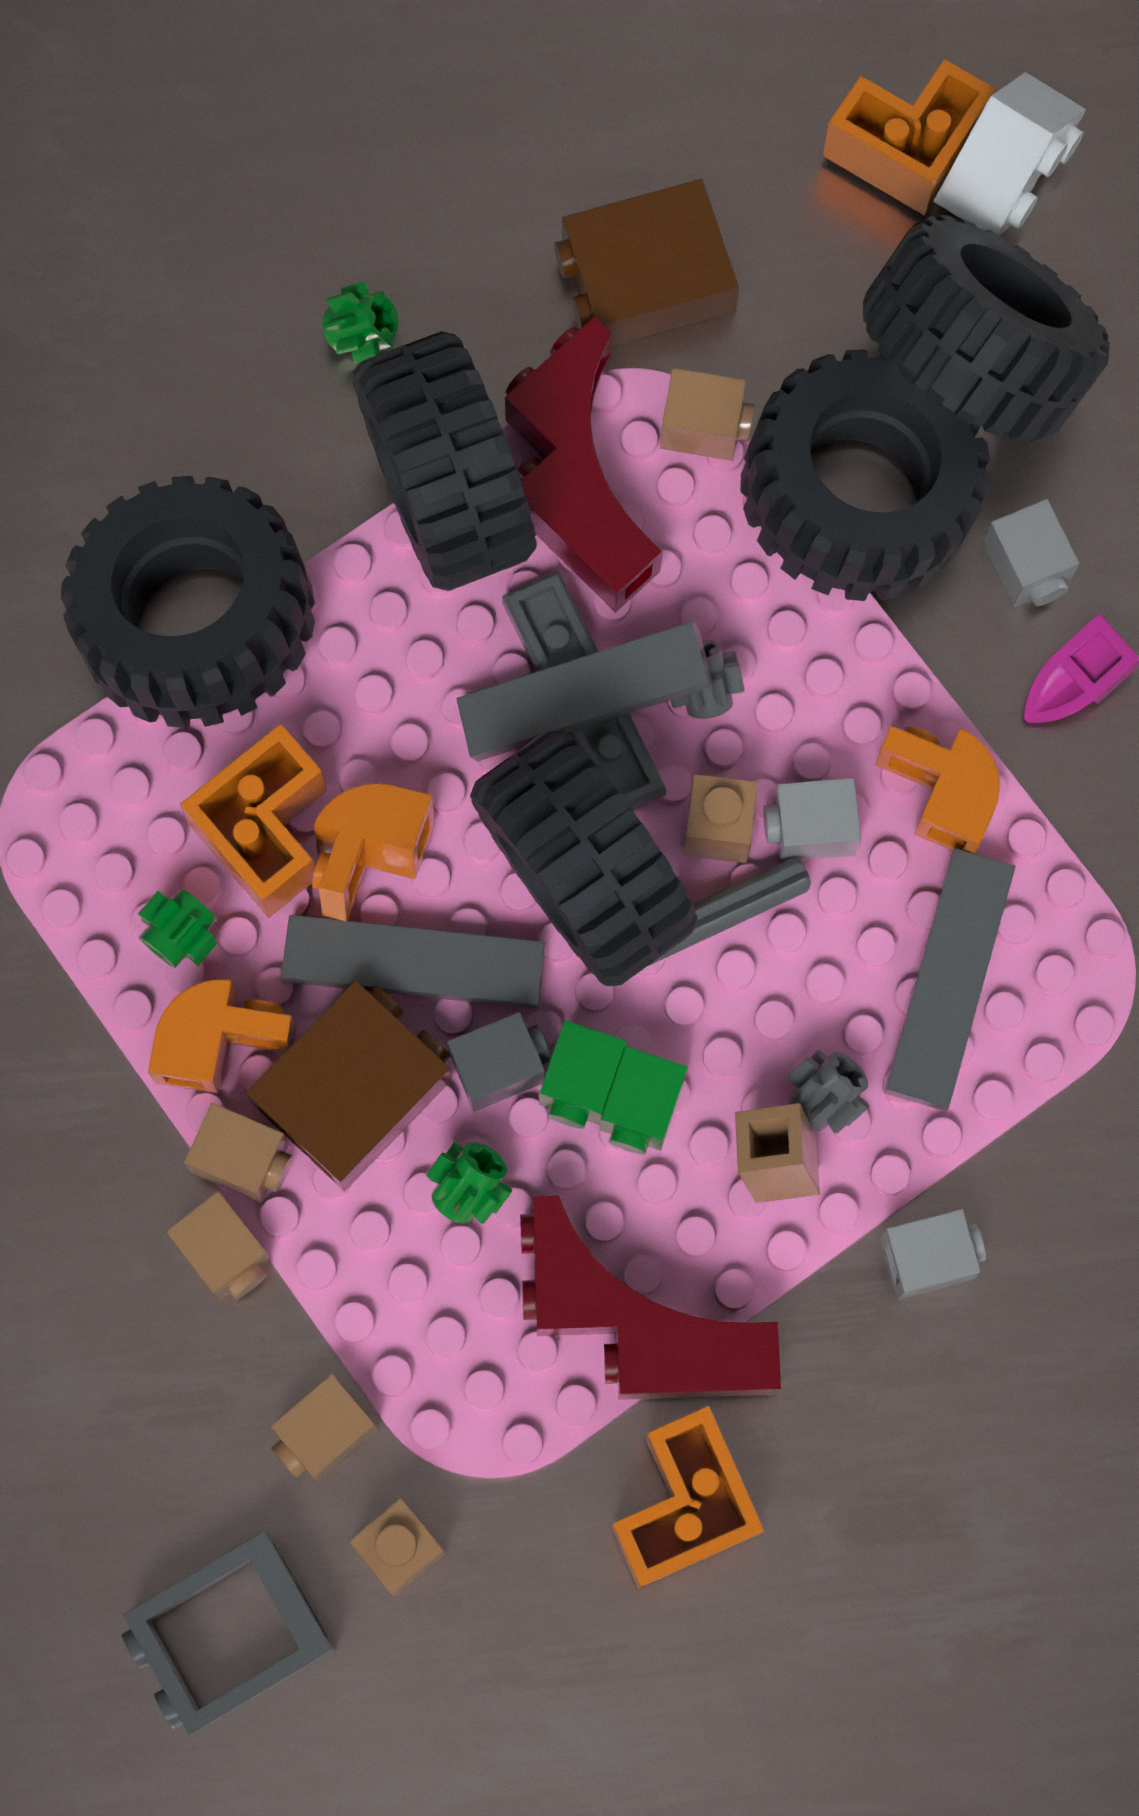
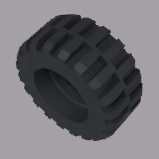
[863,215,1110,442]
[352,331,537,591]
[740,349,990,601]
[61,476,315,728]
[470,730,698,986]

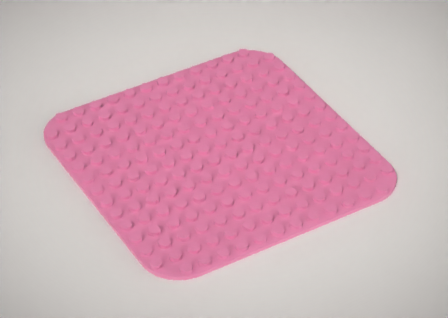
[0,368,1136,1479]

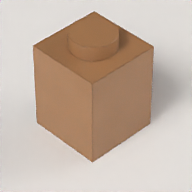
[660,368,755,461]
[683,774,758,863]
[184,1103,293,1203]
[735,1103,820,1203]
[166,1191,270,1300]
[270,1374,378,1482]
[349,1498,446,1597]

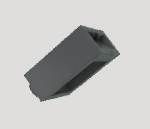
[121,1530,336,1735]

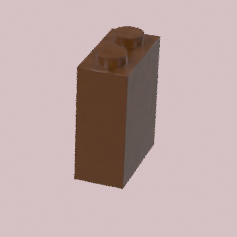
[554,179,739,347]
[246,980,452,1192]

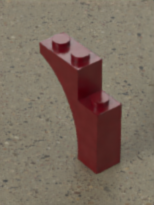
[505,316,662,613]
[520,1195,781,1400]

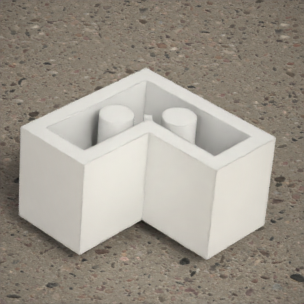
[934,72,1086,235]

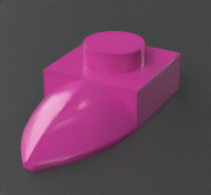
[1024,613,1139,723]

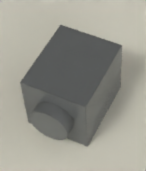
[447,1012,551,1112]

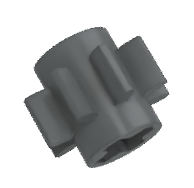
[671,640,745,719]
[787,1050,869,1133]

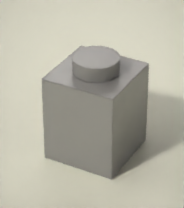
[983,499,1079,607]
[763,778,861,862]
[880,1209,986,1300]

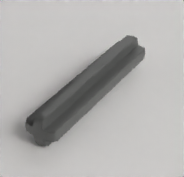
[650,858,811,965]

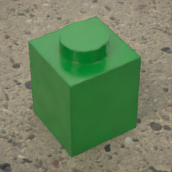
[539,1020,627,1129]
[600,1046,688,1155]

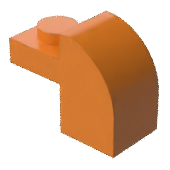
[875,725,1000,854]
[312,784,434,922]
[148,980,296,1094]

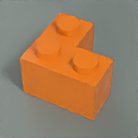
[823,59,996,216]
[180,723,327,918]
[611,1406,764,1589]

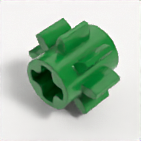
[322,282,399,363]
[137,888,218,969]
[426,1142,512,1224]

